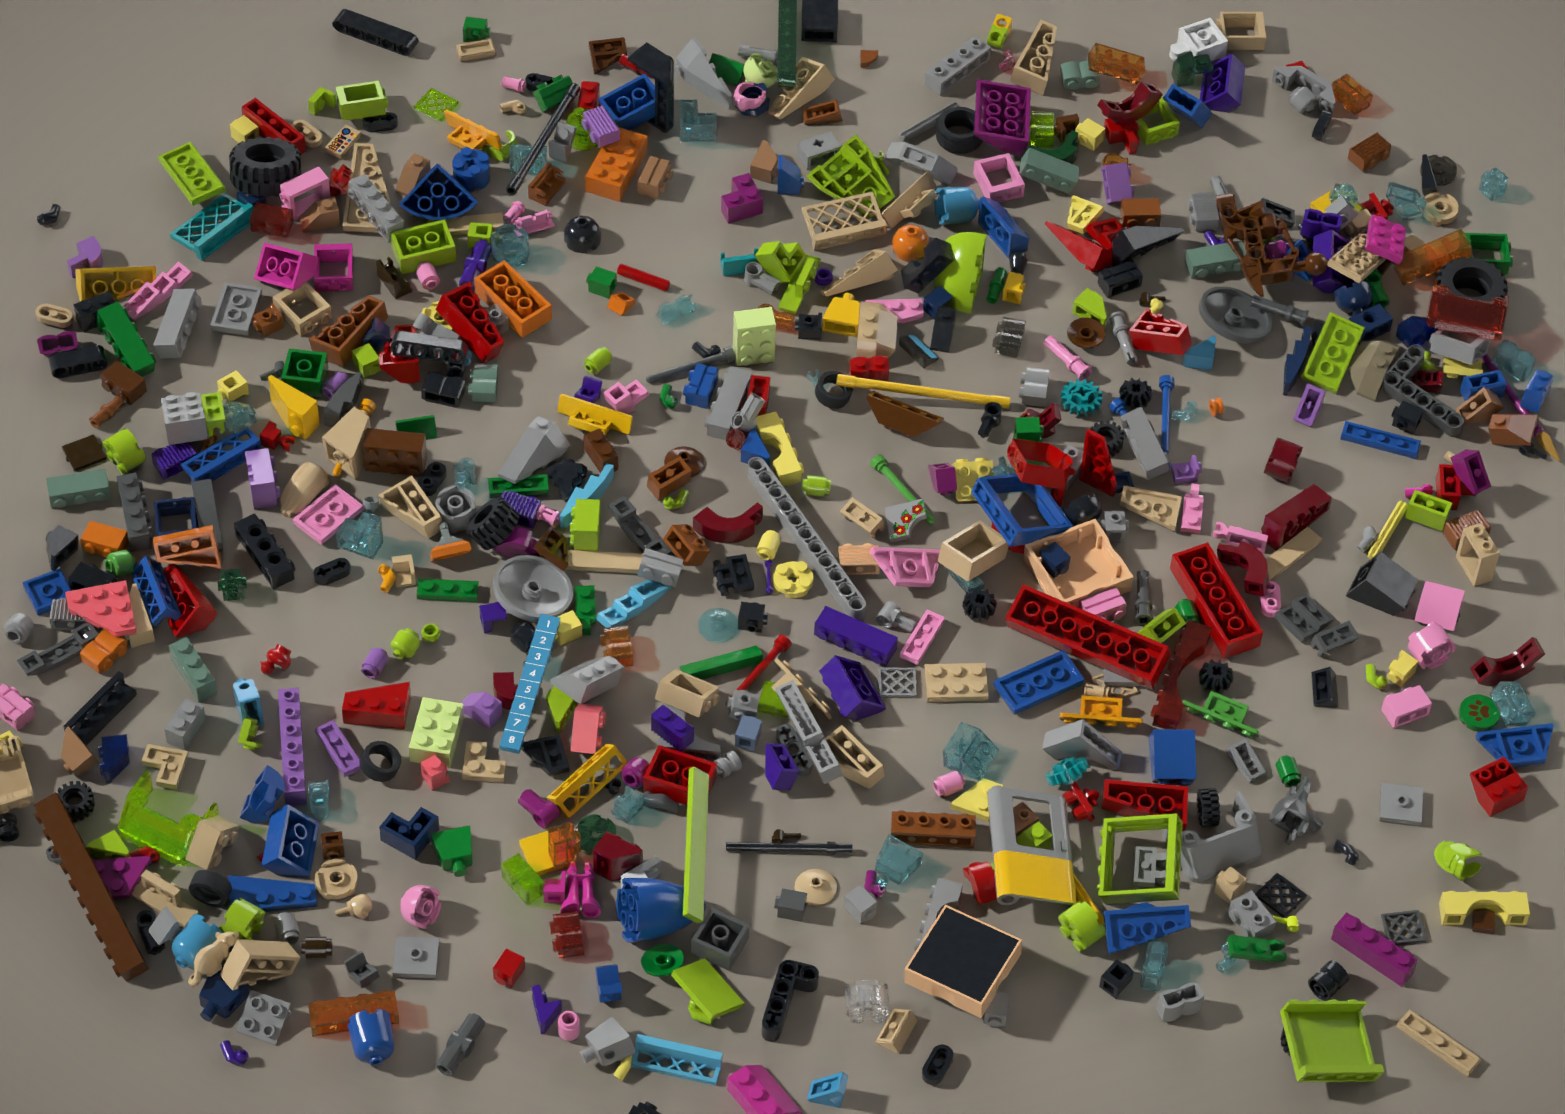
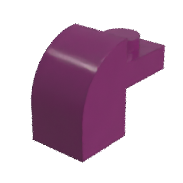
[494,527,540,559]

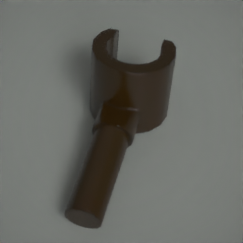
[1139,292,1166,307]
[772,829,801,843]

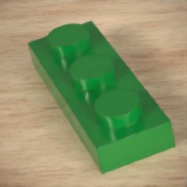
[488,474,549,498]
[417,578,479,602]

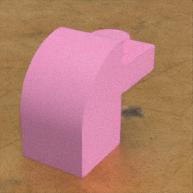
[604,379,649,414]

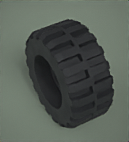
[229,137,301,197]
[1432,257,1508,329]

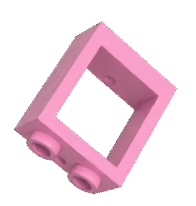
[973,153,1025,203]
[279,167,330,222]

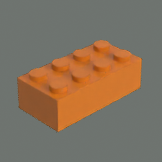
[585,127,648,202]
[474,260,552,338]

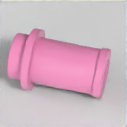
[502,76,526,93]
[503,201,525,224]

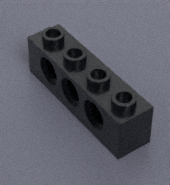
[234,513,296,590]

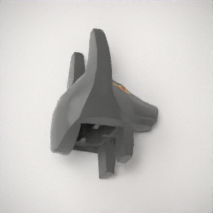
[1269,775,1323,845]

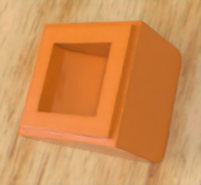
[607,292,636,315]

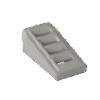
[1226,738,1267,782]

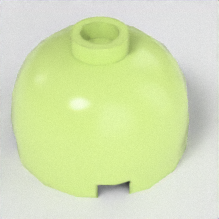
[743,53,779,88]

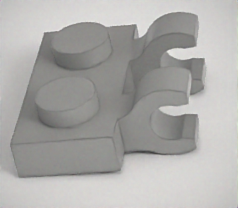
[1133,846,1167,888]

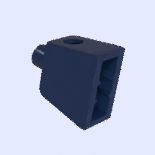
[199,970,250,1022]

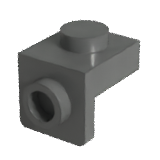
[344,951,380,988]

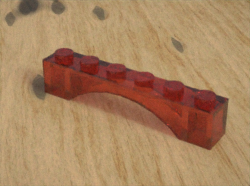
[1151,620,1212,729]

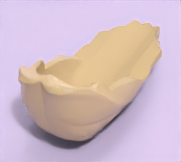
[280,462,329,518]

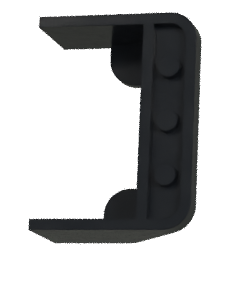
[627,42,674,133]

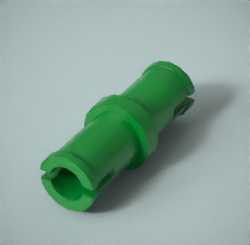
[986,267,1007,304]

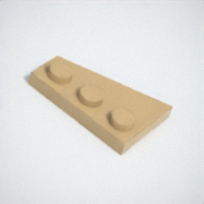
[1120,486,1182,532]

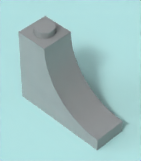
[658,705,721,762]
[1042,719,1122,771]

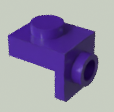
[574,376,603,403]

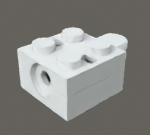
[1169,18,1228,67]

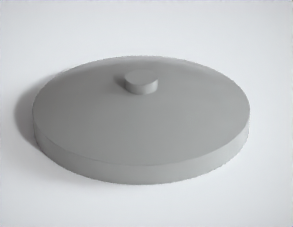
[493,555,573,622]

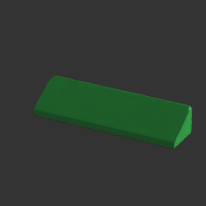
[680,645,763,680]

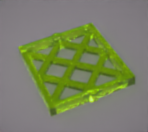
[414,88,459,122]

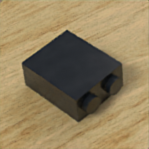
[801,0,838,42]

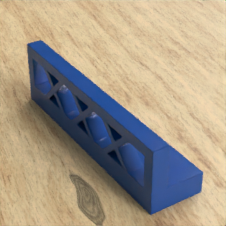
[181,426,261,482]
[131,556,181,627]

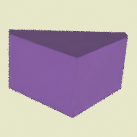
[1293,383,1326,427]

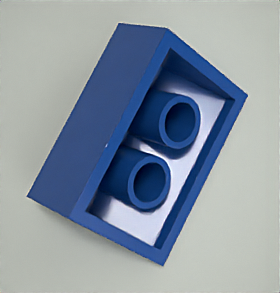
[978,196,1029,259]
[261,804,320,878]

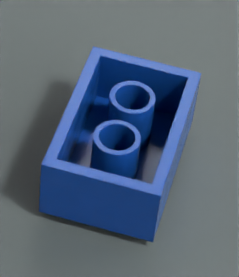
[598,74,655,130]

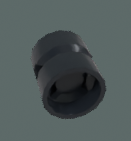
[1308,960,1349,1001]

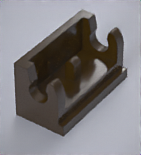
[376,257,412,299]

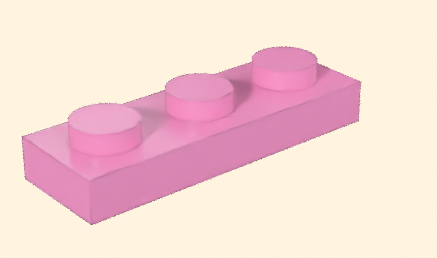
[900,610,945,665]

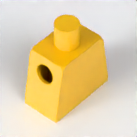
[822,293,860,337]

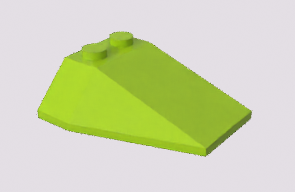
[806,134,895,219]

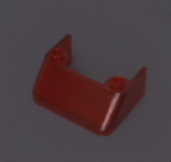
[1426,280,1509,341]

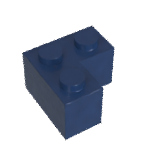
[379,807,440,860]

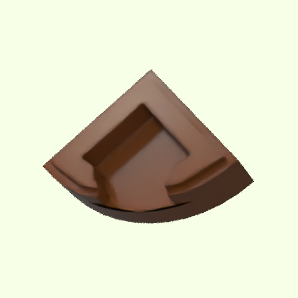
[860,50,878,67]

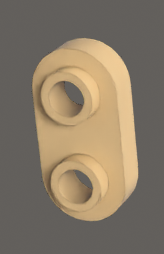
[291,120,323,148]
[35,304,73,328]

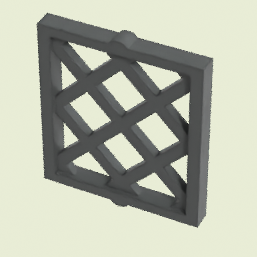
[1381,910,1427,945]

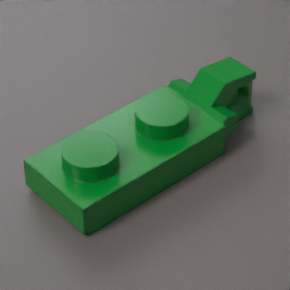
[574,585,596,635]

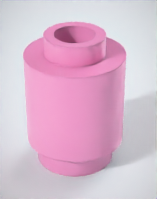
[416,261,440,289]
[933,770,966,797]
[558,1011,580,1041]

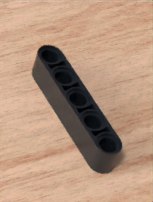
[332,9,419,56]

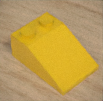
[268,375,320,440]

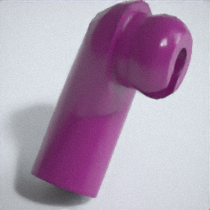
[864,870,885,898]

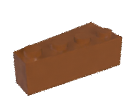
[309,295,388,367]

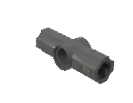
[435,1013,485,1076]

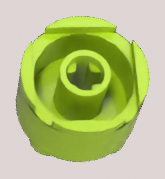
[102,428,147,475]
[219,898,265,943]
[1058,900,1106,952]

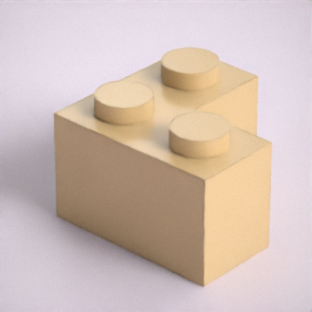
[185,815,240,870]

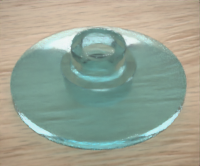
[698,608,738,642]

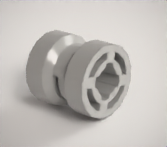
[714,750,742,778]

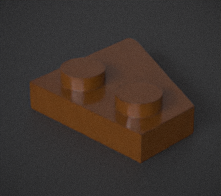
[589,37,627,74]
[533,526,568,571]

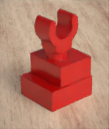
[260,421,295,451]

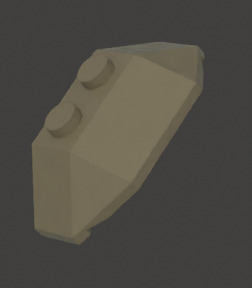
[1347,340,1403,402]

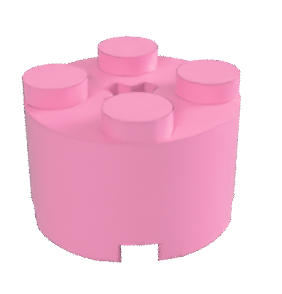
[1408,622,1456,669]

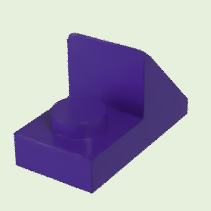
[531,985,562,1034]

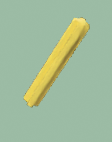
[1368,501,1408,559]

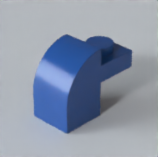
[595,964,622,1003]

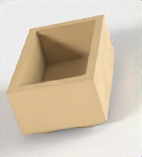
[938,520,1009,581]

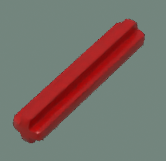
[617,264,670,291]

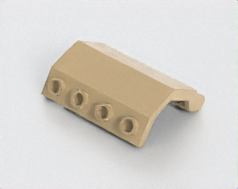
[0,736,35,814]

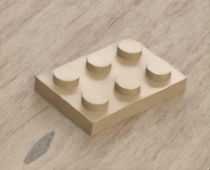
[924,663,989,702]

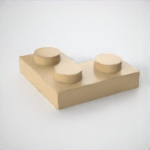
[462,741,506,783]
[142,744,189,790]

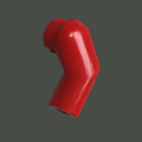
[129,846,160,863]

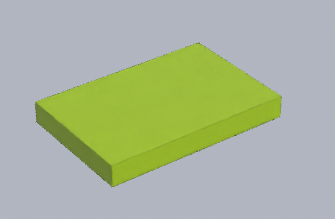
[671,958,744,1020]

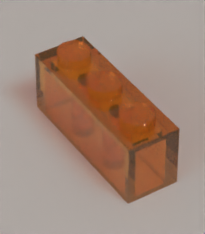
[1088,43,1146,84]

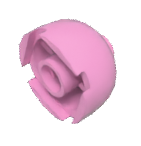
[400,885,441,929]

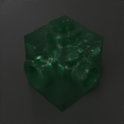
[217,568,247,601]

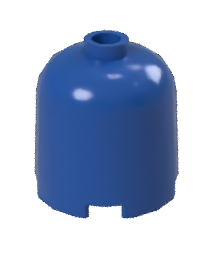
[347,1009,394,1065]

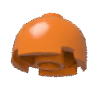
[892,225,929,262]

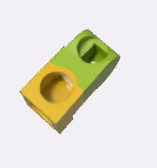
[987,14,1012,49]

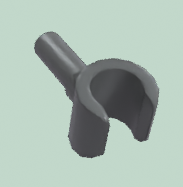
[259,361,284,380]

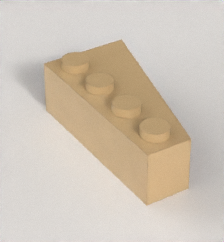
[1010,20,1057,95]

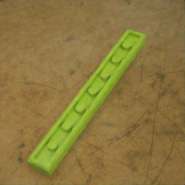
[683,767,709,923]

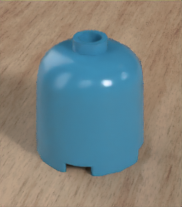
[934,187,980,225]
[172,914,223,969]

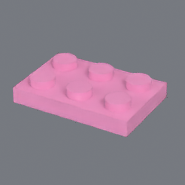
[293,484,364,545]

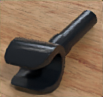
[1519,442,1547,460]
[594,778,621,795]

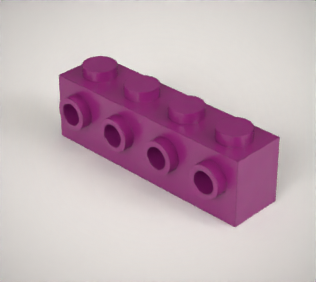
[1331,912,1417,987]

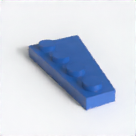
[228,875,317,912]
[1103,905,1191,955]

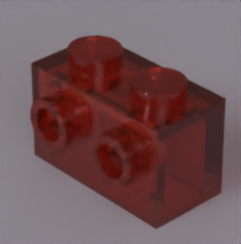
[250,202,294,238]

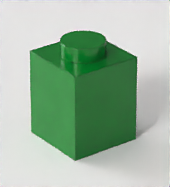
[586,266,617,299]

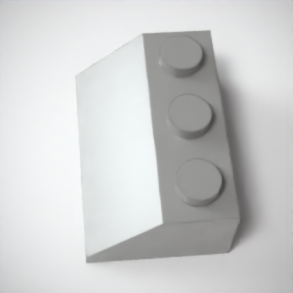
[550,656,625,704]

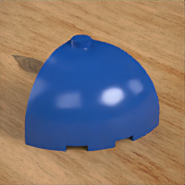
[398,163,479,220]

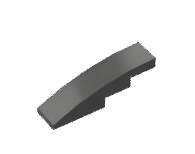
[191,479,223,552]

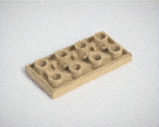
[1327,233,1386,283]

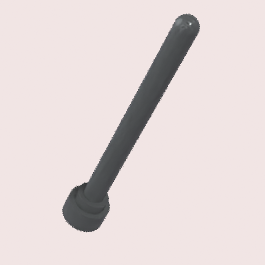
[646,346,735,383]

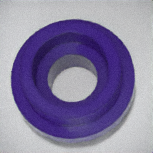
[814,268,833,286]

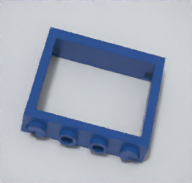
[971,474,1073,546]

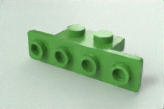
[1182,691,1260,738]

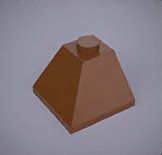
[1488,413,1538,446]

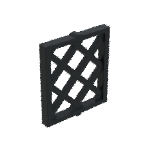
[1255,873,1307,918]

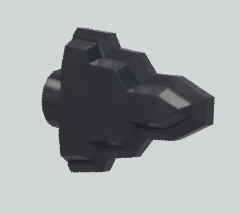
[548,458,587,502]

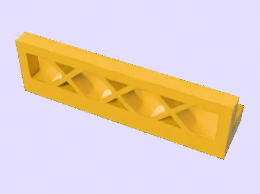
[547,744,628,818]

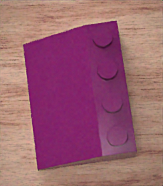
[974,79,1031,156]

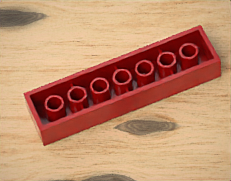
[1005,584,1171,690]

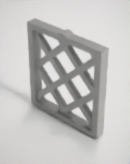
[878,667,917,697]

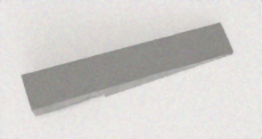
[775,680,843,784]

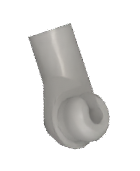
[1357,526,1376,553]

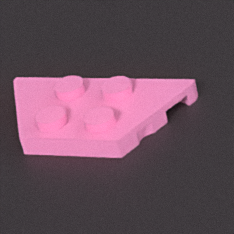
[870,547,940,587]

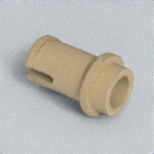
[1084,683,1111,697]

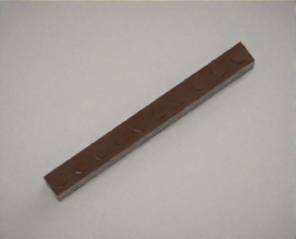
[34,792,149,982]

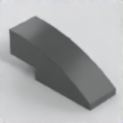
[323,373,363,427]

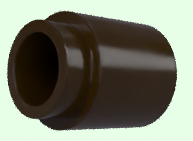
[301,937,333,959]

